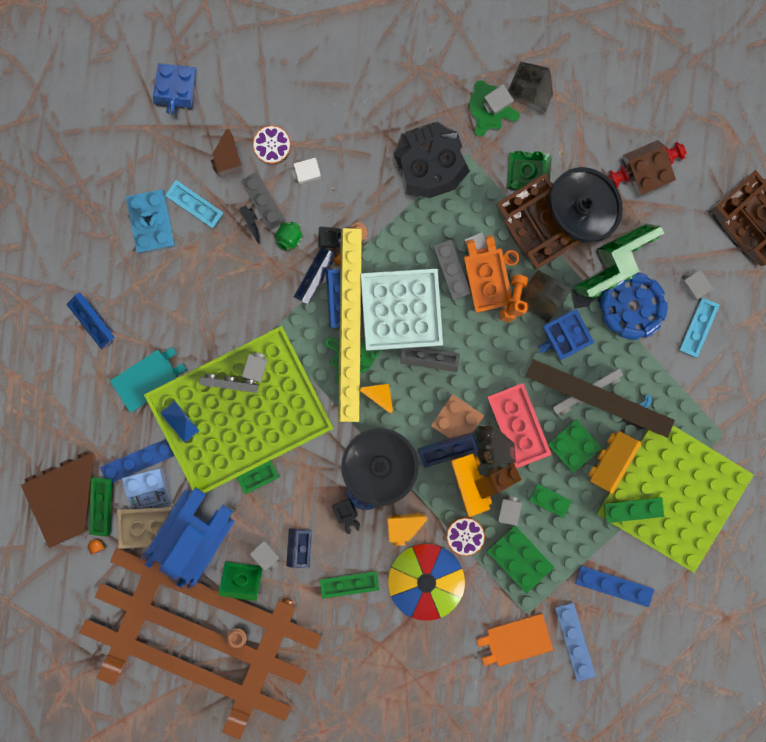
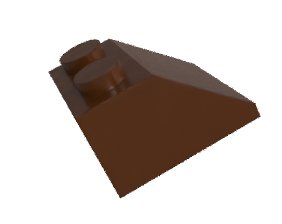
[211,129,243,177]

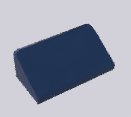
[286,528,312,568]

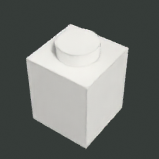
[291,158,321,184]

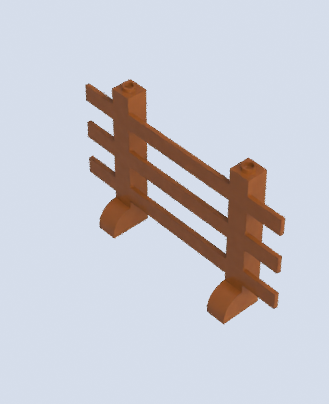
[80,548,322,740]

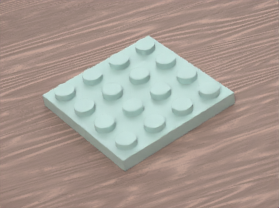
[361,269,443,351]

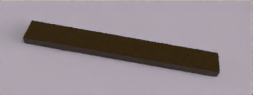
[525,359,675,438]

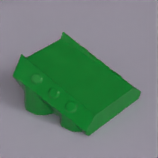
[507,151,552,190]

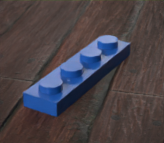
[100,439,175,483]
[575,566,655,607]

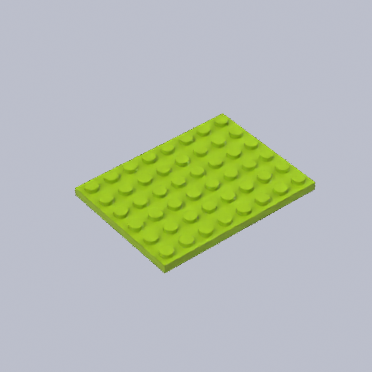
[144,326,334,493]

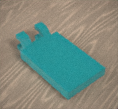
[110,347,188,413]

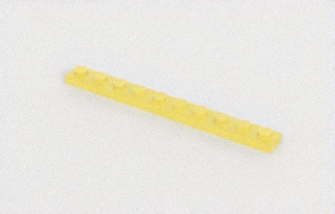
[338,228,362,422]

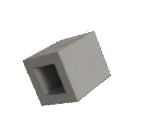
[483,84,514,116]
[681,269,713,300]
[242,351,268,382]
[497,495,522,526]
[250,540,280,571]

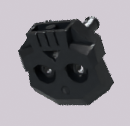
[393,121,470,198]

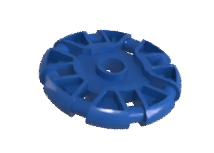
[600,272,668,340]

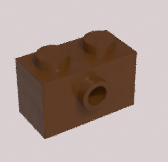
[474,463,522,499]

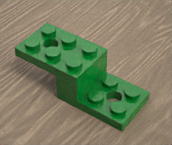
[573,224,664,298]

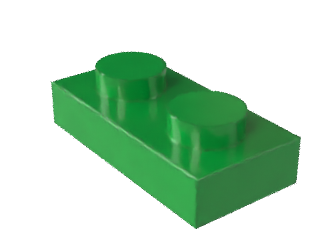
[236,460,279,494]
[529,483,572,518]

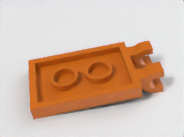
[463,235,512,313]
[476,613,553,667]

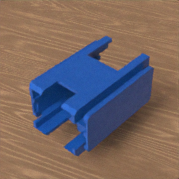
[141,487,235,589]

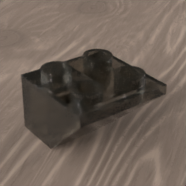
[508,62,553,112]
[520,270,571,323]
[476,426,516,465]

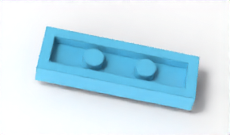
[165,180,224,228]
[679,297,720,358]

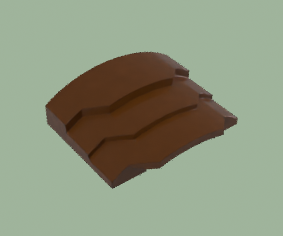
[712,170,766,266]
[495,173,580,270]

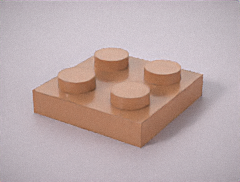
[431,394,484,439]

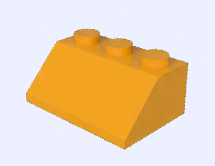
[588,431,642,494]
[450,454,492,517]
[387,513,427,546]

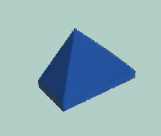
[160,401,200,443]

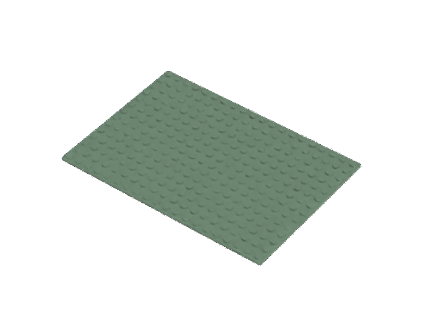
[272,154,723,614]

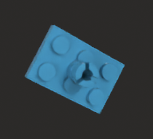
[126,189,175,253]

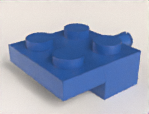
[153,63,196,114]
[537,309,595,361]

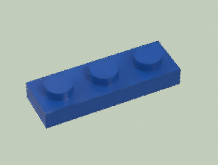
[326,269,340,328]
[66,293,115,350]

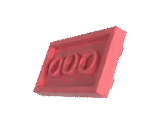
[487,383,552,468]

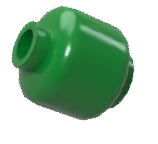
[274,221,302,251]

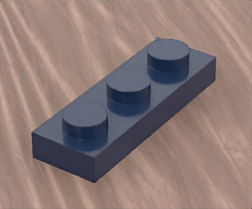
[294,247,335,304]
[418,432,479,468]

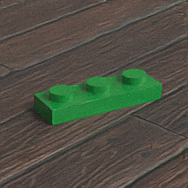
[89,477,112,537]
[604,497,664,523]
[320,571,379,599]

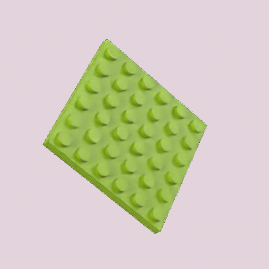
[596,425,754,573]

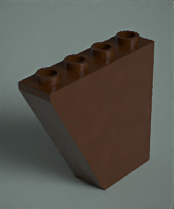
[21,451,96,548]

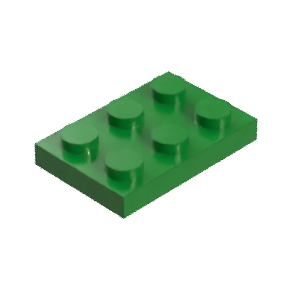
[487,525,554,594]

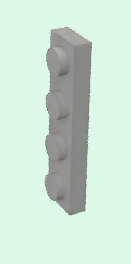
[551,368,623,415]

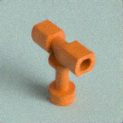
[499,275,528,323]

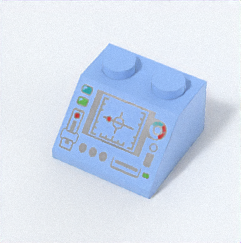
[122,468,171,509]

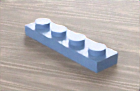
[555,602,596,682]

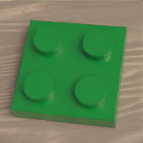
[548,419,602,474]
[219,562,263,601]

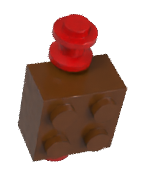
[607,140,687,195]

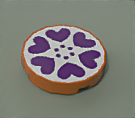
[253,125,291,164]
[446,517,485,556]

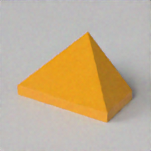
[360,384,393,414]

